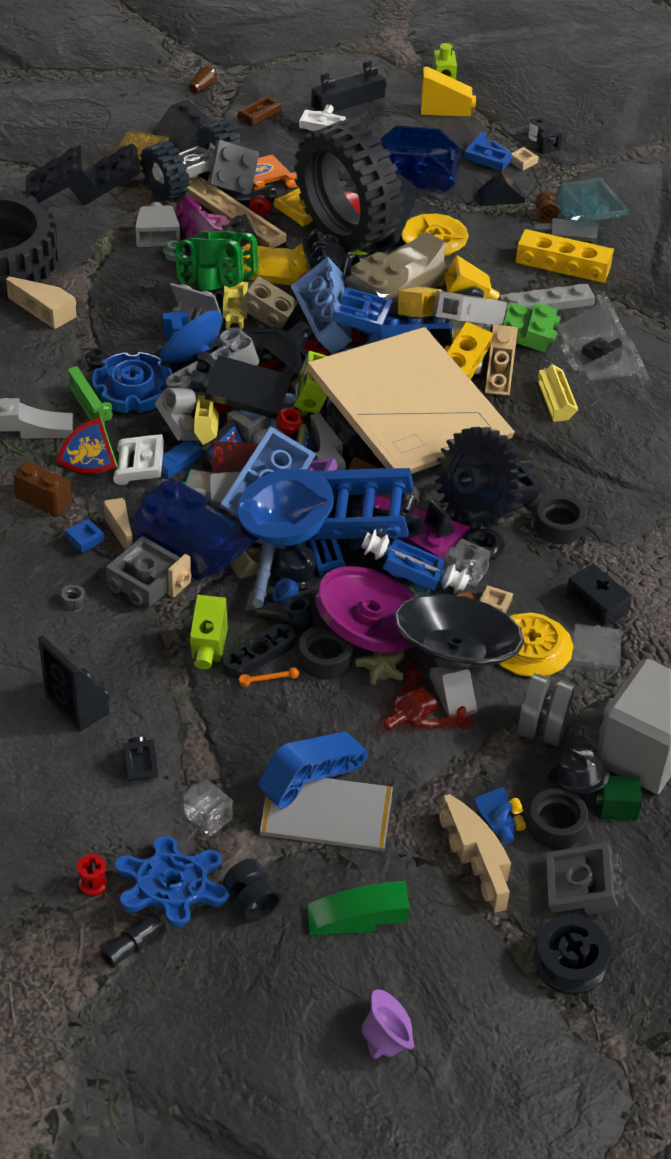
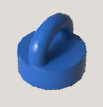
[272,578,299,603]

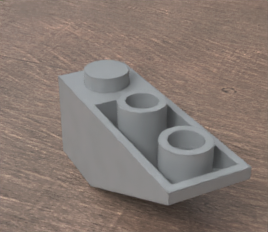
[432,290,507,326]

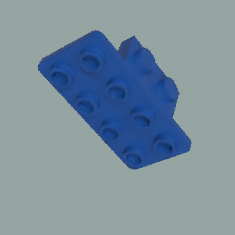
[353,315,453,340]

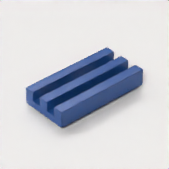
[309,539,346,577]

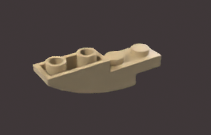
[439,794,511,913]

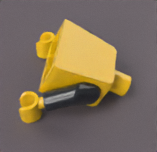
[438,255,499,300]

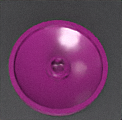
[315,566,415,653]

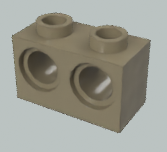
[239,276,299,329]

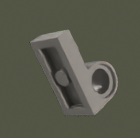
[155,388,199,441]

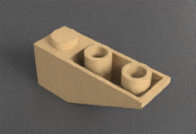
[485,324,518,396]

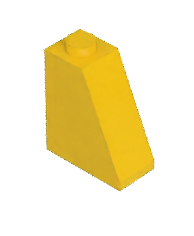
[421,67,476,117]

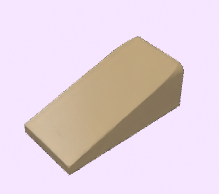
[103,498,133,550]

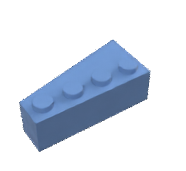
[291,257,352,355]

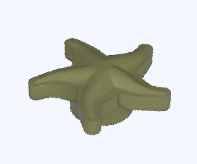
[355,652,404,685]

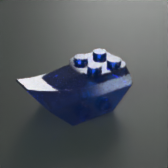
[381,125,461,190]
[132,480,259,580]

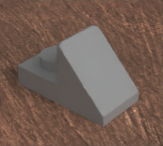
[429,666,477,719]

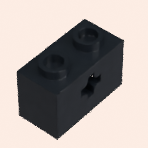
[565,563,632,629]

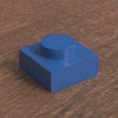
[65,519,104,553]

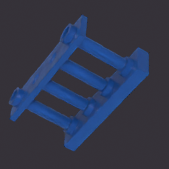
[308,468,414,541]

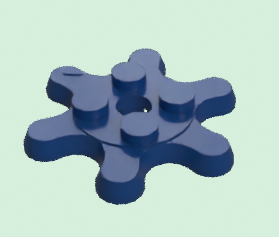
[115,836,229,928]

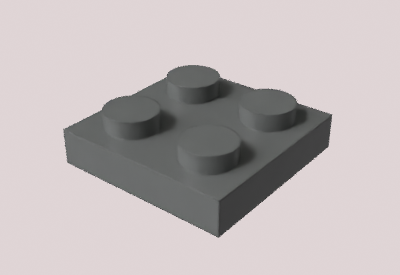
[207,140,259,195]

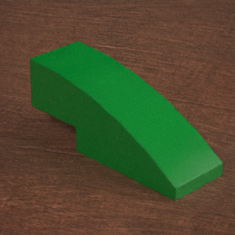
[307,881,409,935]

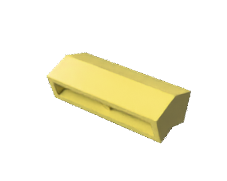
[194,395,219,445]

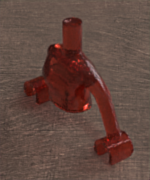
[383,660,474,731]

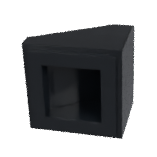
[424,500,455,537]

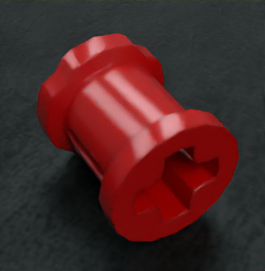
[77,854,108,897]

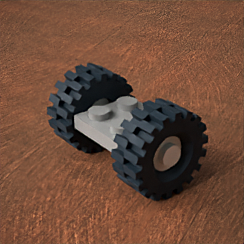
[139,118,244,202]

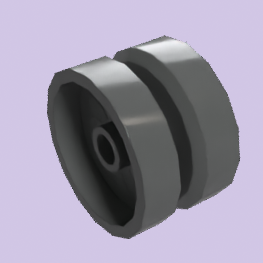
[517,673,575,747]

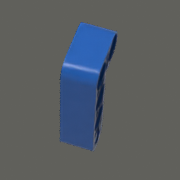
[258,732,368,809]

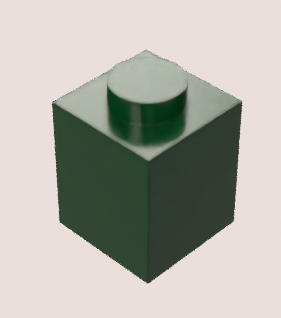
[594,776,642,821]

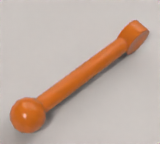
[239,667,299,687]

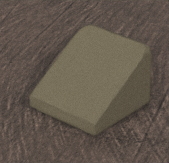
[229,546,261,578]

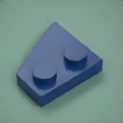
[463,132,512,171]

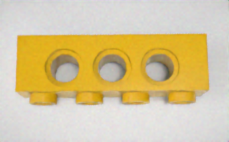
[516,229,614,283]
[444,321,493,380]

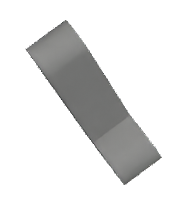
[166,328,259,399]

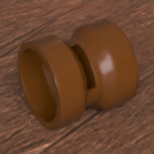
[535,191,560,222]

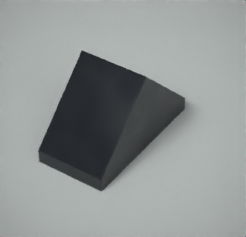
[477,170,525,206]

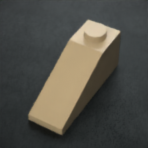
[6,277,77,329]

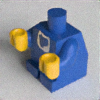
[474,787,526,844]

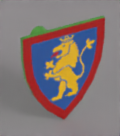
[56,417,118,474]

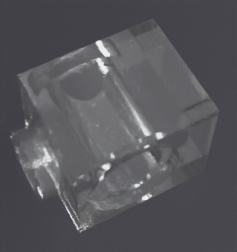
[445,538,491,587]
[184,779,233,836]

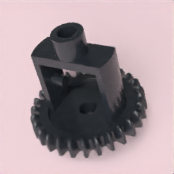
[435,426,542,529]

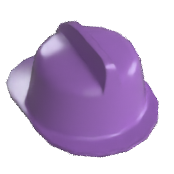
[361,989,414,1059]

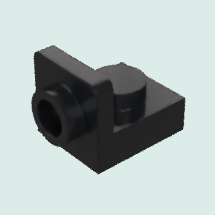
[582,337,622,368]
[122,736,159,782]

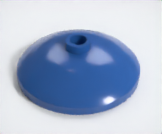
[159,310,223,363]

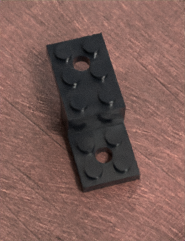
[26,143,140,205]

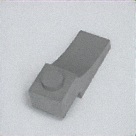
[0,398,73,439]
[310,413,346,470]

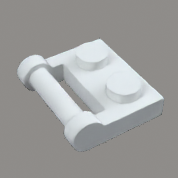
[113,434,164,485]

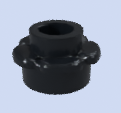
[85,348,110,370]

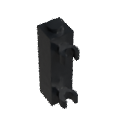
[311,60,387,113]

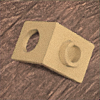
[166,554,191,598]

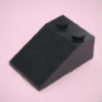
[38,635,110,732]

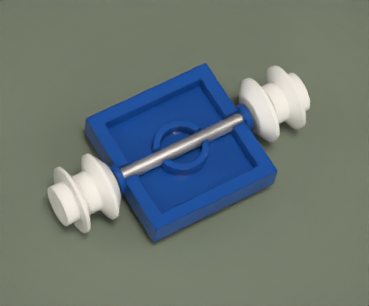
[361,529,469,594]

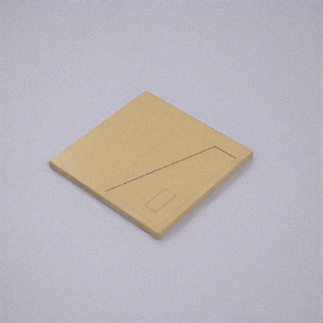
[305,327,515,474]

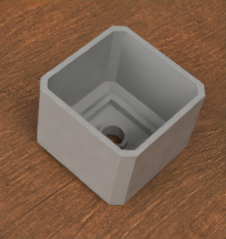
[596,659,671,794]

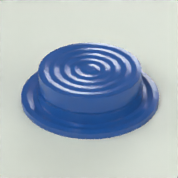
[238,468,334,546]

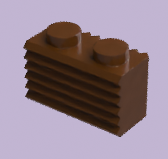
[13,461,73,517]

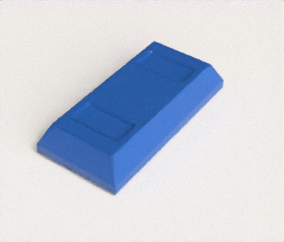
[161,441,202,479]

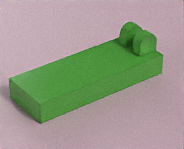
[68,366,112,426]

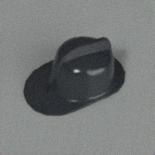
[270,544,319,589]
[547,747,610,794]

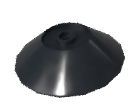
[394,593,525,671]

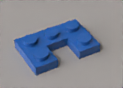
[332,287,392,334]

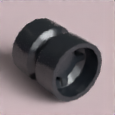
[223,858,282,921]

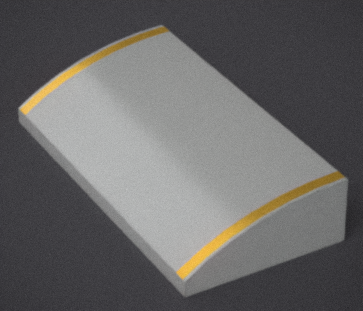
[260,778,393,852]

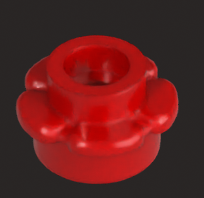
[250,195,271,217]

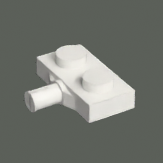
[299,104,346,131]

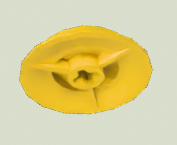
[401,213,469,257]
[498,613,573,678]

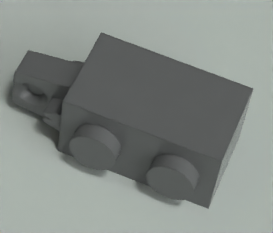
[534,218,598,245]

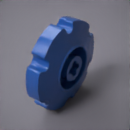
[92,352,173,413]

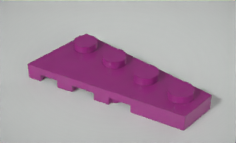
[175,195,223,250]
[362,495,470,559]

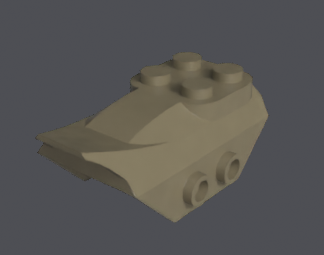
[344,232,448,318]

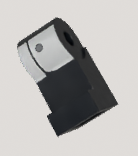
[528,117,563,154]

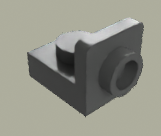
[228,409,267,447]

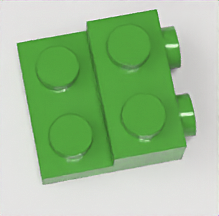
[503,302,561,353]

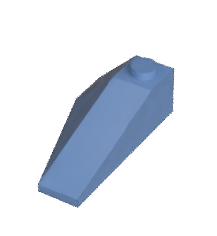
[219,426,316,518]

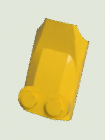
[242,244,309,286]

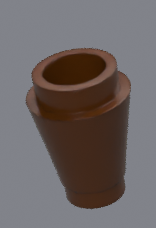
[188,66,217,94]

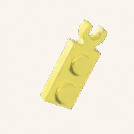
[223,282,248,329]

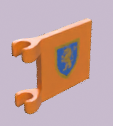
[252,154,297,191]

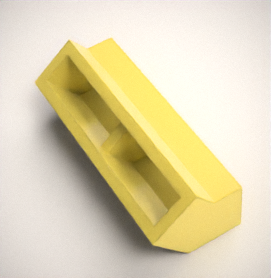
[538,364,578,422]

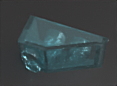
[558,177,631,222]

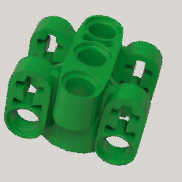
[175,231,259,290]

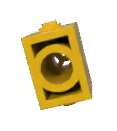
[398,286,442,318]

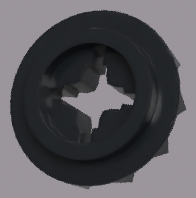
[461,528,505,563]

